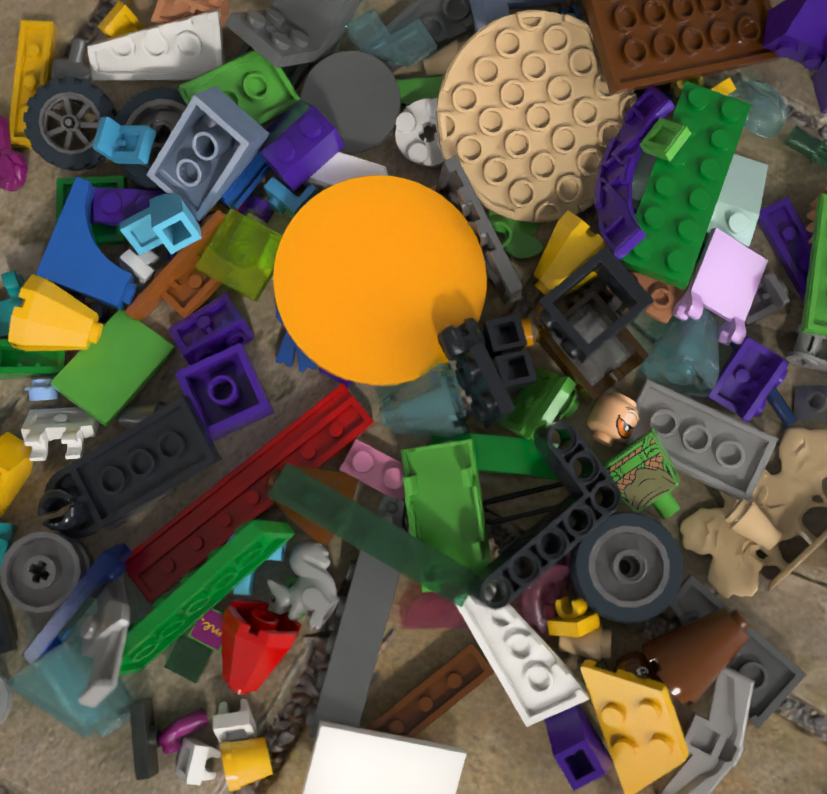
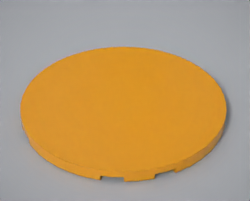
[273,175,487,386]

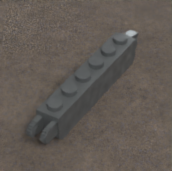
[306,496,410,738]

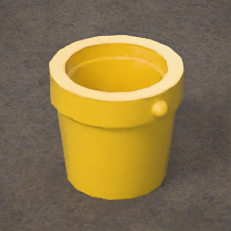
[220,737,273,792]

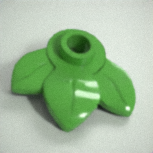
[488,211,544,259]

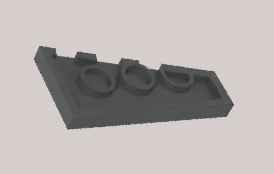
[361,0,475,72]
[435,155,523,304]
[670,574,807,729]

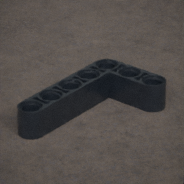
[469,421,622,610]

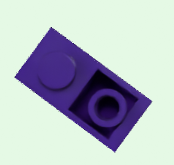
[544,704,613,791]

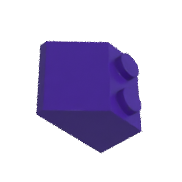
[763,0,827,70]
[257,99,345,192]

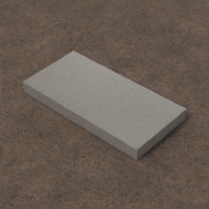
[622,378,778,502]

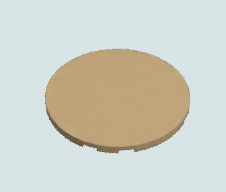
[436,10,637,223]

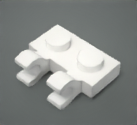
[21,407,100,461]

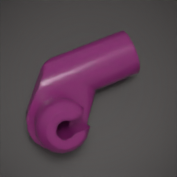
[158,708,208,755]

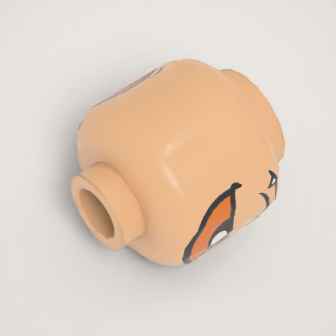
[586,392,640,447]

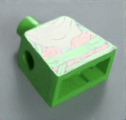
[601,427,681,520]

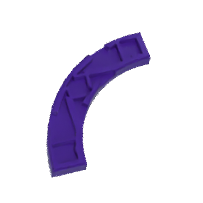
[594,85,675,261]

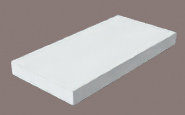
[302,721,466,794]

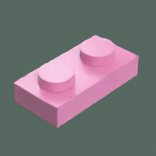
[339,439,405,501]

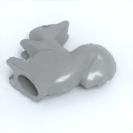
[268,540,340,630]

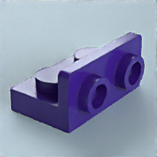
[168,292,255,365]

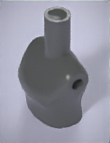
[52,38,92,105]

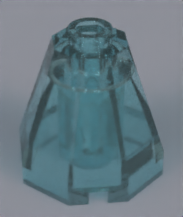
[640,309,719,397]
[379,363,468,436]

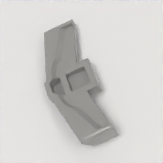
[79,566,131,708]
[657,666,755,794]

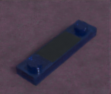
[21,542,133,666]

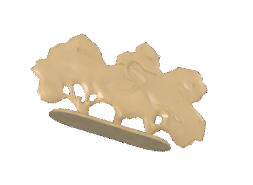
[680,427,827,599]

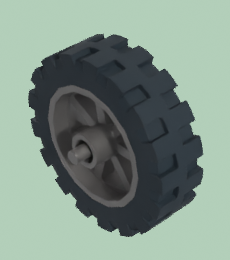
[23,77,118,171]

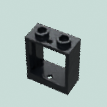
[535,246,655,364]

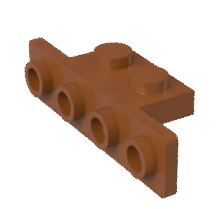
[125,210,234,322]

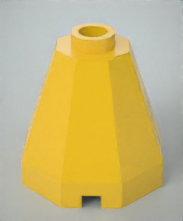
[533,210,612,299]
[8,274,103,351]

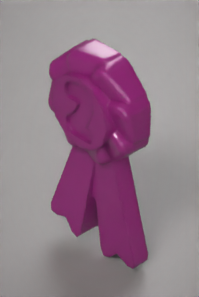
[0,116,28,192]

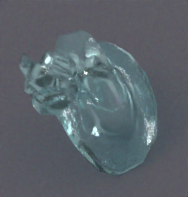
[729,80,787,138]

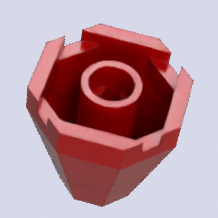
[222,598,302,694]

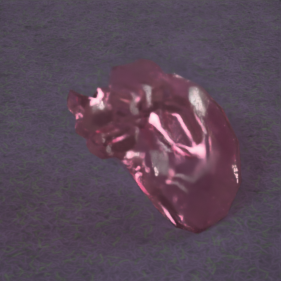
[519,565,569,637]

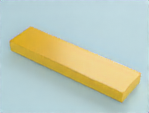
[9,20,57,149]

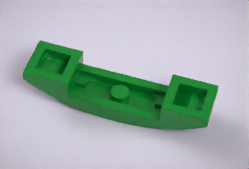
[430,432,560,481]

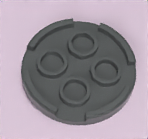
[300,51,401,155]

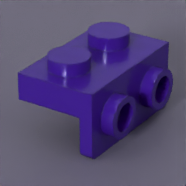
[705,336,789,423]

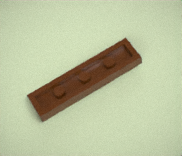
[364,642,495,738]

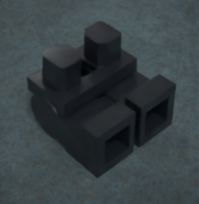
[464,314,538,397]

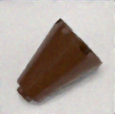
[641,607,751,707]

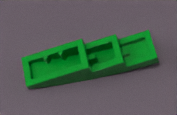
[0,339,66,380]

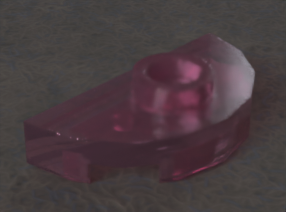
[402,592,469,629]

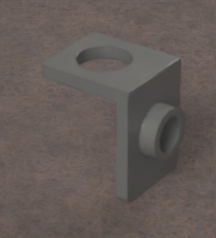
[794,385,827,421]

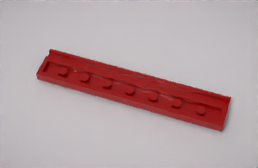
[118,383,375,603]

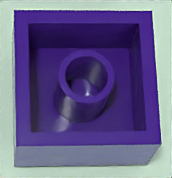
[175,343,275,441]

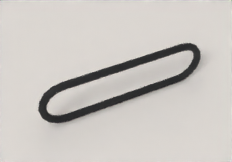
[483,482,597,525]

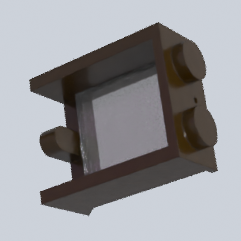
[535,289,649,406]

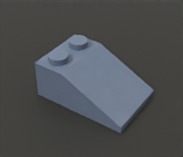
[146,86,270,221]

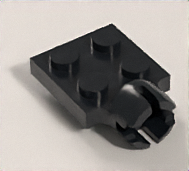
[437,318,515,429]

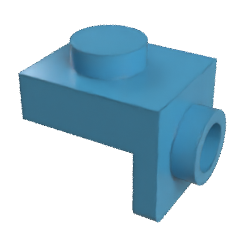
[93,117,156,164]
[263,177,319,218]

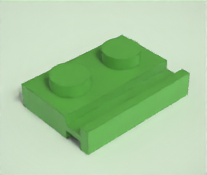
[499,367,576,441]

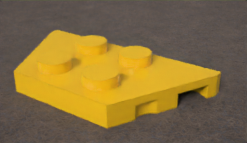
[580,660,689,794]

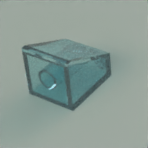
[6,637,134,739]

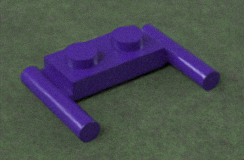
[91,188,177,261]

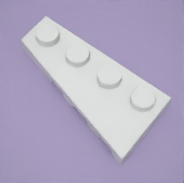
[87,8,225,80]
[453,582,590,727]

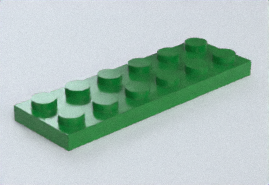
[620,81,752,290]
[91,520,295,676]

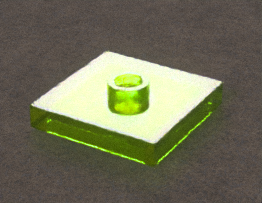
[195,209,283,302]

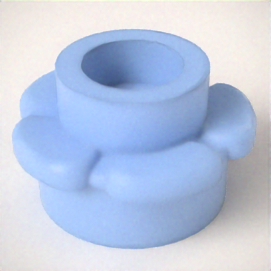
[24,378,58,401]

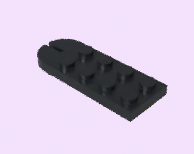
[37,396,222,538]

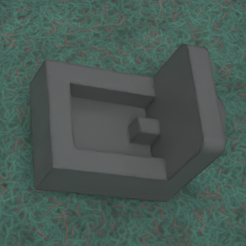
[745,272,790,327]

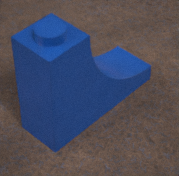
[35,176,137,311]

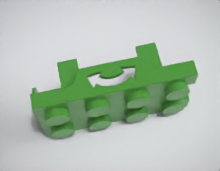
[401,439,494,593]

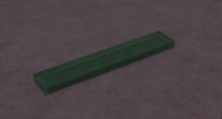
[267,463,477,608]

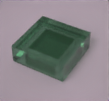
[164,634,214,684]

